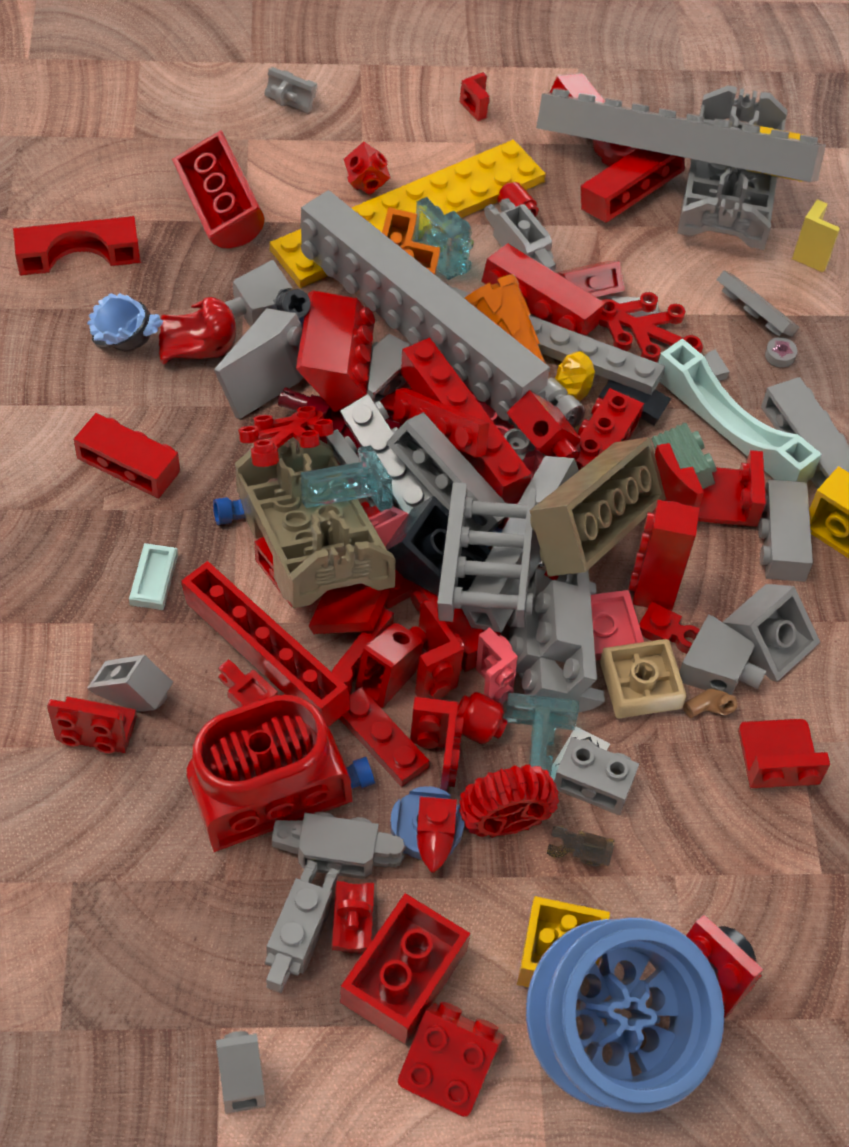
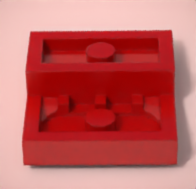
[655,443,704,507]

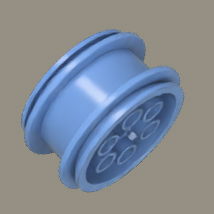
[526,918,724,1113]

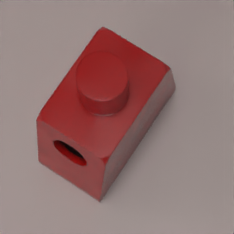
[506,390,581,461]
[355,623,427,709]

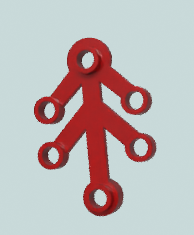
[598,292,703,362]
[238,406,334,467]

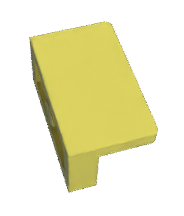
[792,199,840,272]

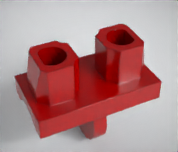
[332,881,374,953]

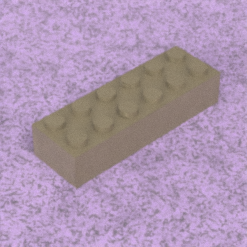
[529,437,666,576]

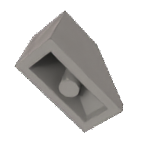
[88,655,173,712]

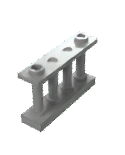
[437,482,539,628]

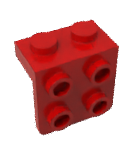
[415,599,465,699]
[738,719,830,789]
[397,1002,505,1117]

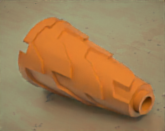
[464,274,550,378]

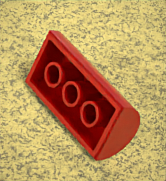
[172,130,265,249]

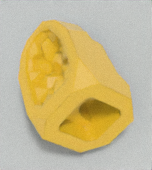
[555,351,595,402]

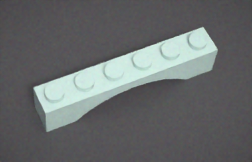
[658,339,822,482]

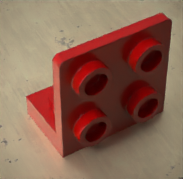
[698,450,766,527]
[47,696,137,753]
[410,697,464,792]

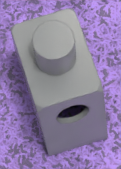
[224,260,292,327]
[679,614,767,695]

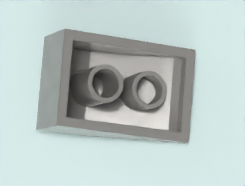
[214,308,303,419]

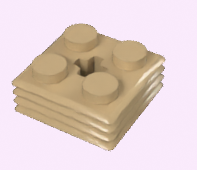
[600,639,687,718]

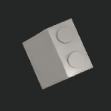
[723,584,820,682]

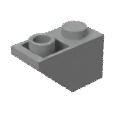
[216,1031,266,1114]

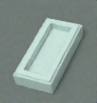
[129,543,178,610]

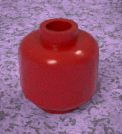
[457,692,508,745]

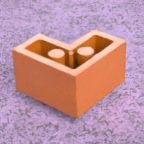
[382,207,441,275]

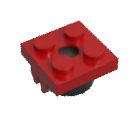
[686,914,763,1019]

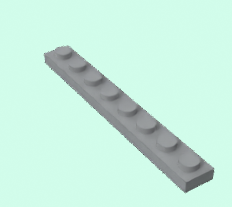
[448,285,665,395]

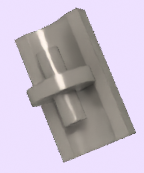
[264,67,318,113]

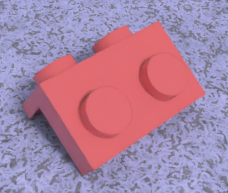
[476,627,518,704]

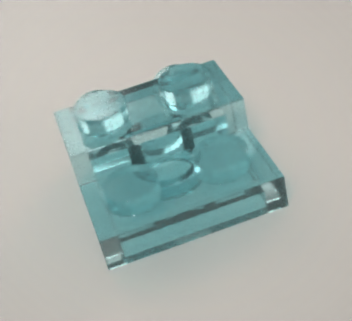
[414,197,474,280]

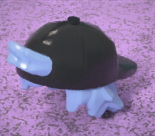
[87,293,163,352]

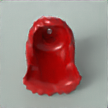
[158,297,236,365]

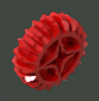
[459,764,559,838]

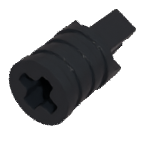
[273,288,311,318]

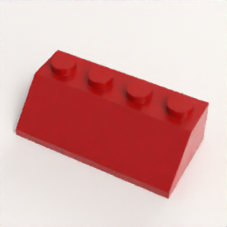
[296,290,375,412]

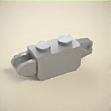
[484,198,556,271]
[272,812,405,879]
[265,860,340,993]

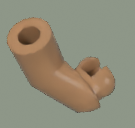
[683,689,738,718]

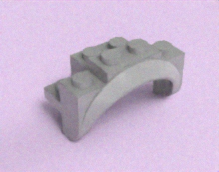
[507,569,605,713]

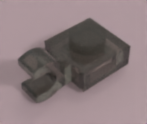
[547,826,615,866]

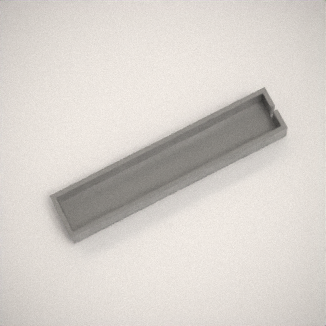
[301,190,550,429]

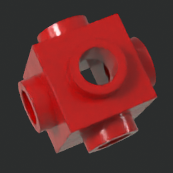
[343,141,391,195]

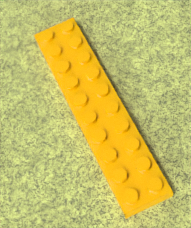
[269,139,546,288]

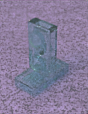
[301,445,392,511]
[504,693,579,776]

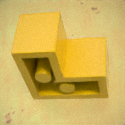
[517,896,610,987]

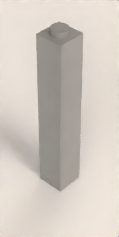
[461,456,579,632]

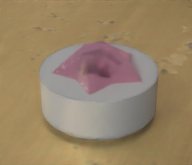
[765,337,797,368]

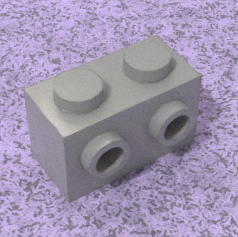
[554,737,639,816]

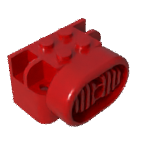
[186,695,353,852]

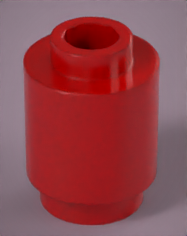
[497,182,539,217]

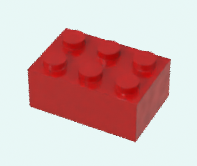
[340,893,471,1045]

